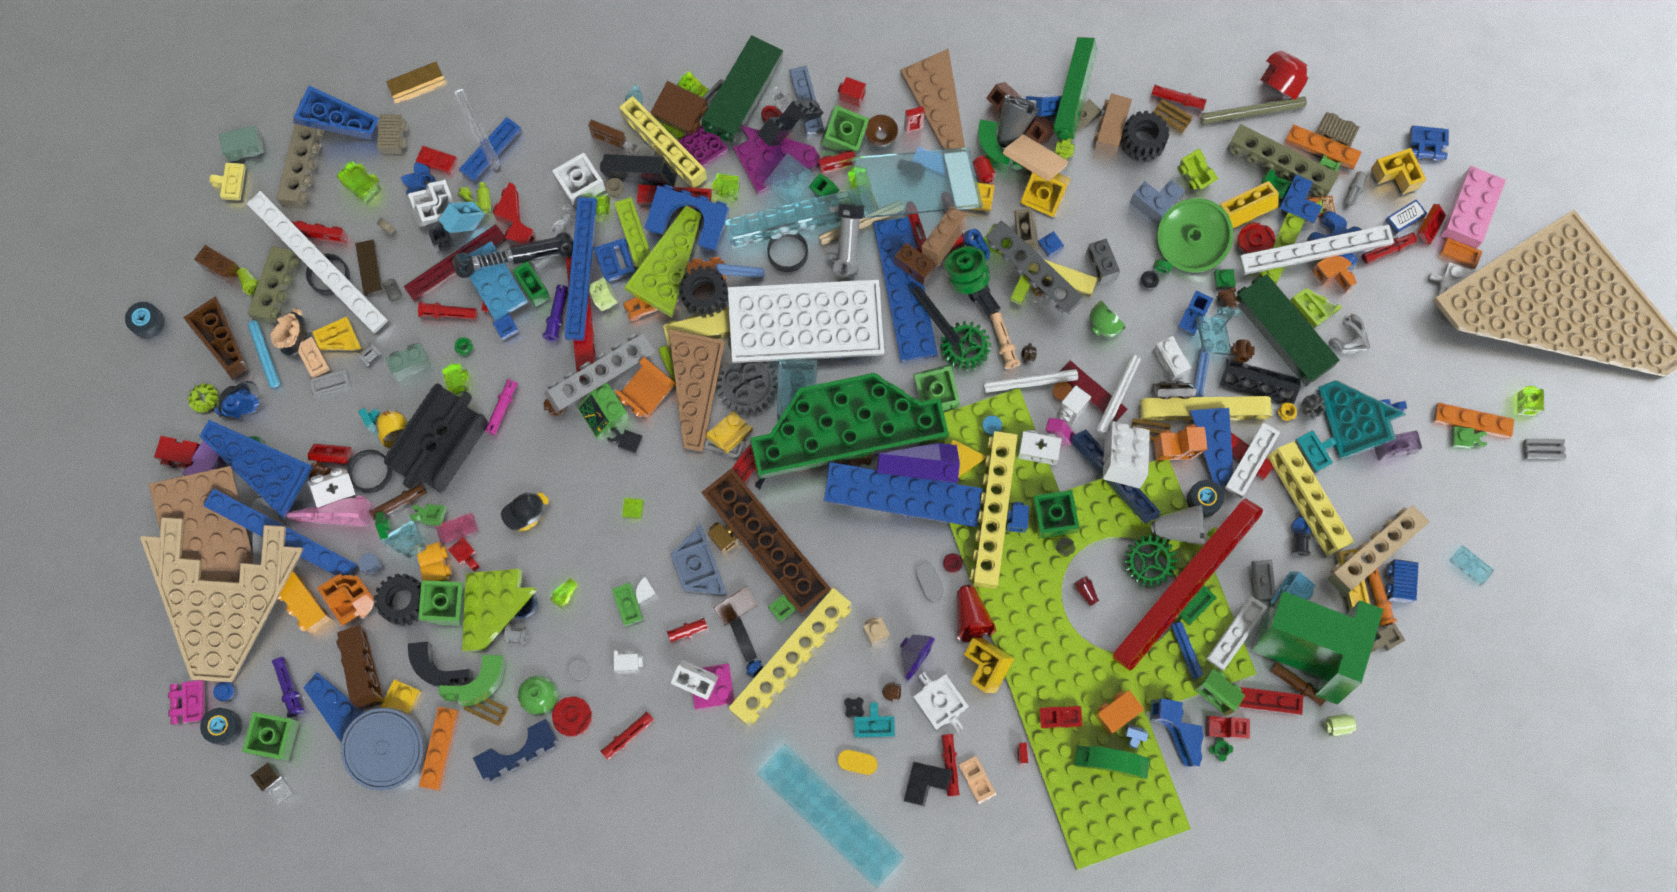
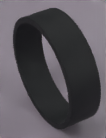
[767,231,808,272]
[306,253,350,296]
[347,449,393,493]
[729,617,757,662]

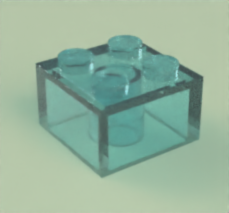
[763,153,816,207]

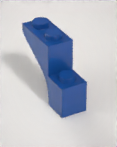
[1150,698,1204,767]

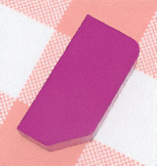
[1045,418,1075,445]

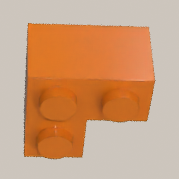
[1153,424,1208,461]

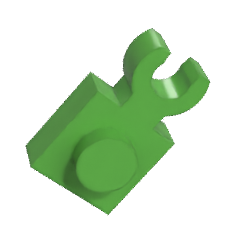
[1452,427,1487,449]
[409,504,447,526]

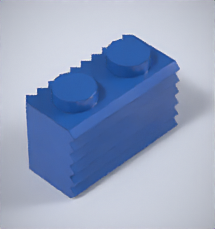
[1385,559,1419,604]

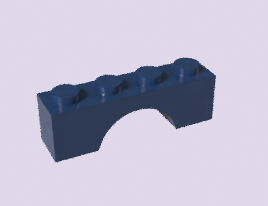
[473,719,559,782]

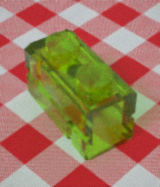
[336,161,382,204]

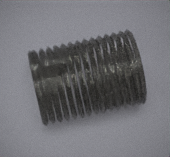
[382,278,402,301]

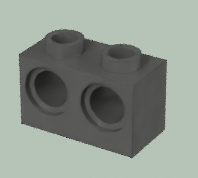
[1086,238,1120,285]

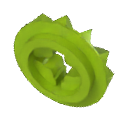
[187,382,219,413]

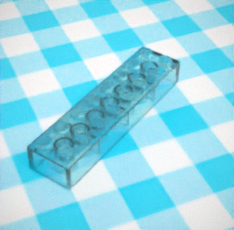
[757,744,905,889]

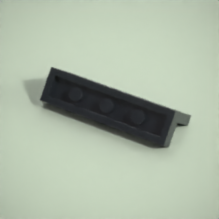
[1219,358,1301,405]

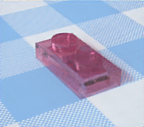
[435,513,479,545]

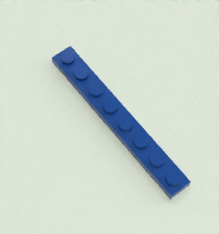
[564,197,597,341]
[203,488,357,576]

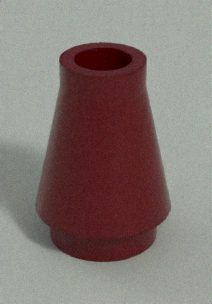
[1073,576,1100,606]

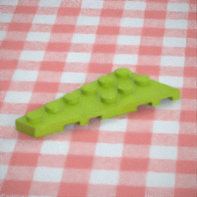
[624,206,702,318]

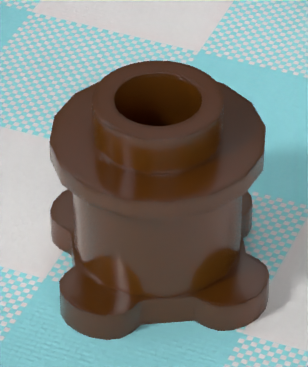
[1216,288,1240,312]
[308,461,334,478]

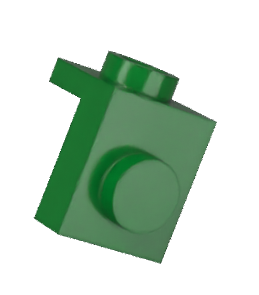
[1261,169,1292,200]

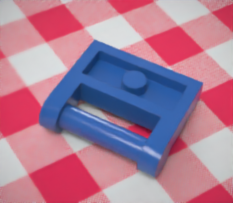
[594,238,637,282]

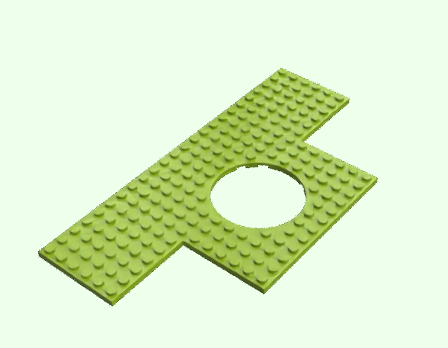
[920,388,1257,870]

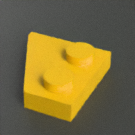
[312,316,362,351]

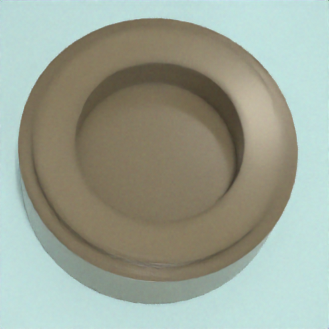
[605,178,624,197]
[377,218,396,235]

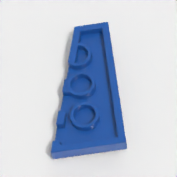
[1189,408,1233,486]

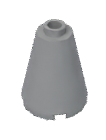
[1151,505,1205,544]

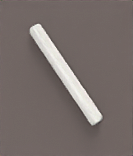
[1097,354,1141,435]
[984,369,1078,393]

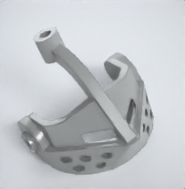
[1328,314,1370,354]

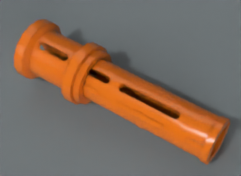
[1367,568,1398,627]

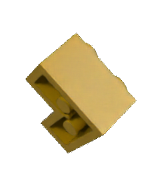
[1371,148,1426,195]
[964,638,1014,693]

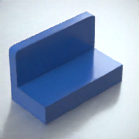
[1026,94,1062,116]

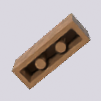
[1093,93,1132,155]
[922,206,967,267]

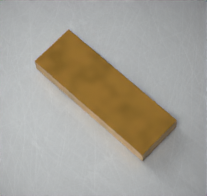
[386,61,444,99]

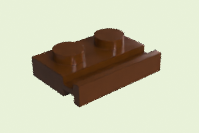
[588,119,627,150]

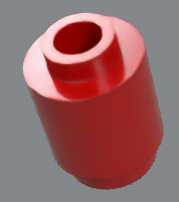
[972,156,996,184]

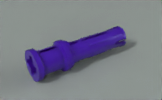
[542,285,568,342]
[272,657,305,718]

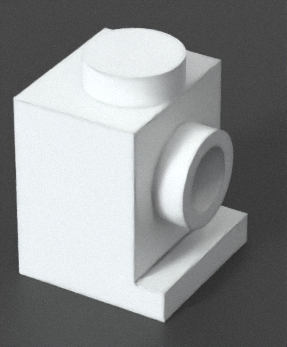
[614,650,644,673]

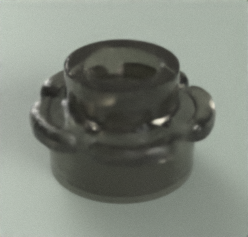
[1056,538,1075,557]

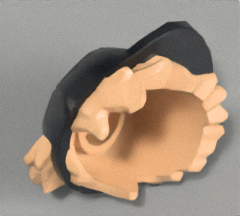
[270,308,308,356]

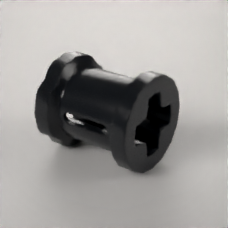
[1292,533,1311,556]

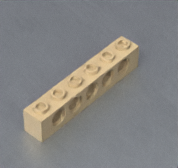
[1327,505,1430,596]

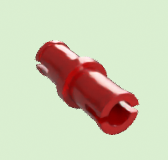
[667,618,708,643]

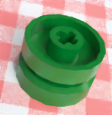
[945,246,990,294]

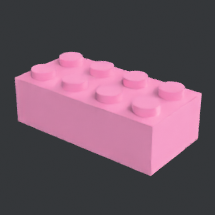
[1439,166,1506,249]

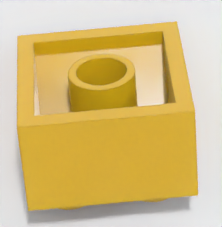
[1020,172,1071,217]

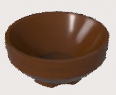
[865,115,898,147]

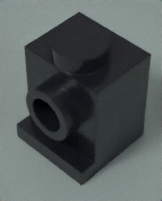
[427,221,454,252]

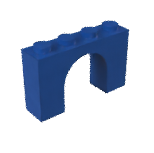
[644,185,730,253]

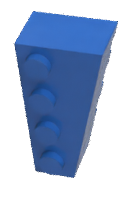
[293,85,379,140]

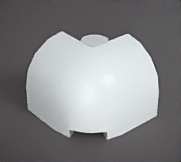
[407,180,453,227]

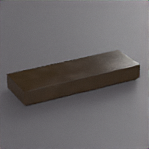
[355,239,384,296]

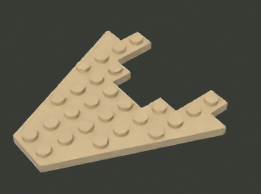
[141,517,304,682]

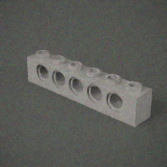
[544,333,655,413]

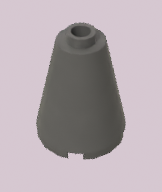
[997,94,1039,148]

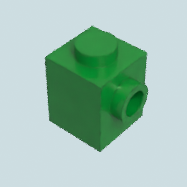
[809,173,840,205]

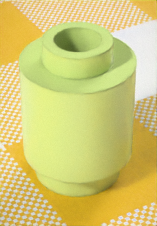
[1324,714,1356,737]

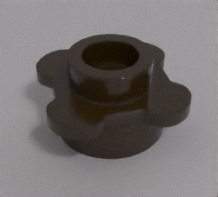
[1021,343,1037,364]

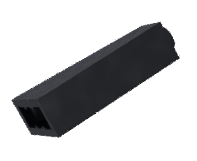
[600,154,677,187]

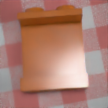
[615,357,675,418]

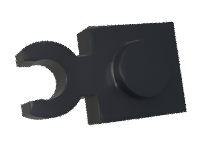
[607,428,643,455]

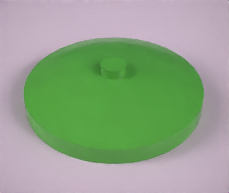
[1158,198,1233,273]

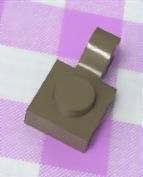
[1371,623,1405,653]

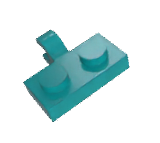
[1295,430,1337,473]
[854,702,895,738]

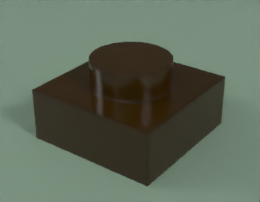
[250,763,281,792]

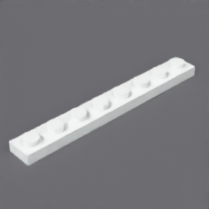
[1240,225,1394,275]

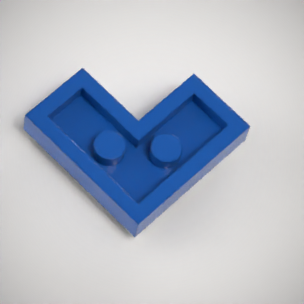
[1280,175,1322,224]

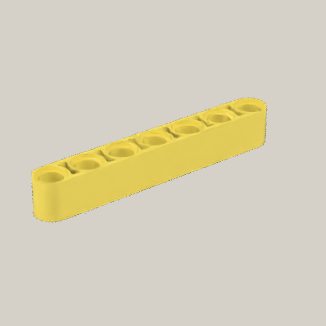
[1140,396,1272,421]

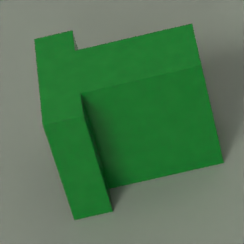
[1251,591,1384,705]

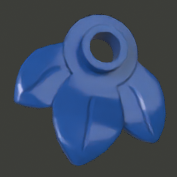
[401,163,436,195]

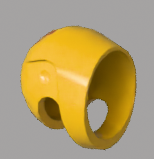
[376,410,408,448]

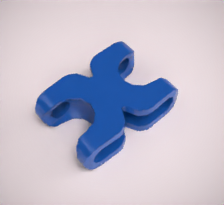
[1307,211,1362,269]

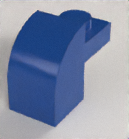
[1178,290,1213,335]

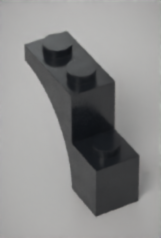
[758,99,824,146]

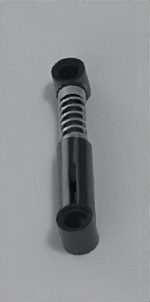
[452,232,573,278]

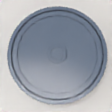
[341,707,426,790]

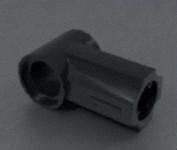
[968,284,1001,318]

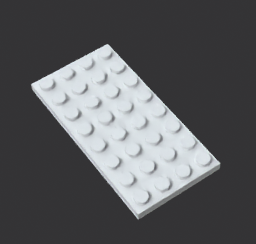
[728,280,884,363]

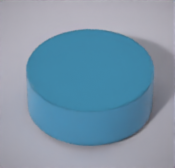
[982,416,1002,436]

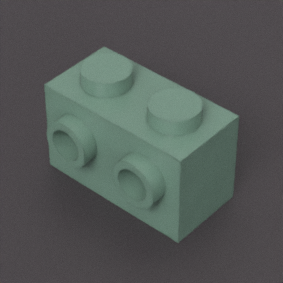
[219,125,265,161]
[385,343,432,382]

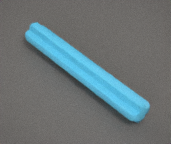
[247,320,280,389]

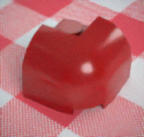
[1260,50,1309,100]

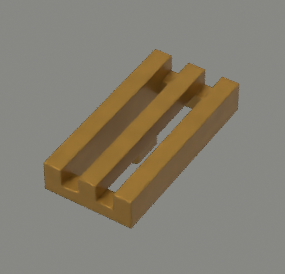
[1153,99,1193,133]
[1131,418,1171,442]
[463,698,509,727]

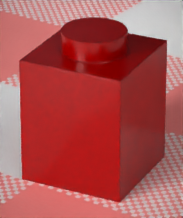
[837,77,866,107]

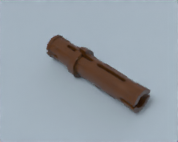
[369,483,427,521]
[1270,661,1326,707]

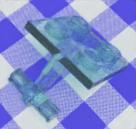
[1196,306,1242,356]

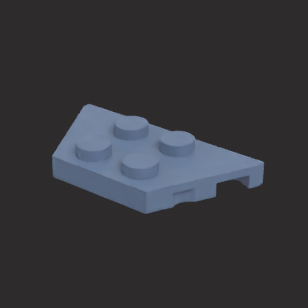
[670,524,727,595]

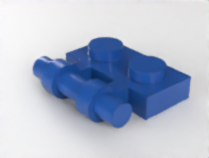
[1410,125,1449,161]

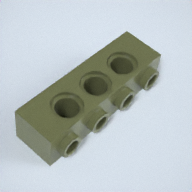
[248,246,299,325]

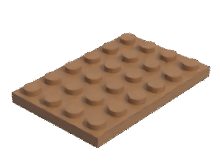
[148,466,253,582]

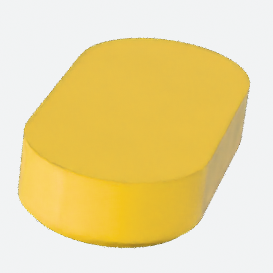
[838,750,878,775]

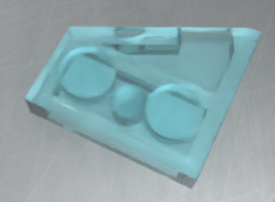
[380,520,427,558]

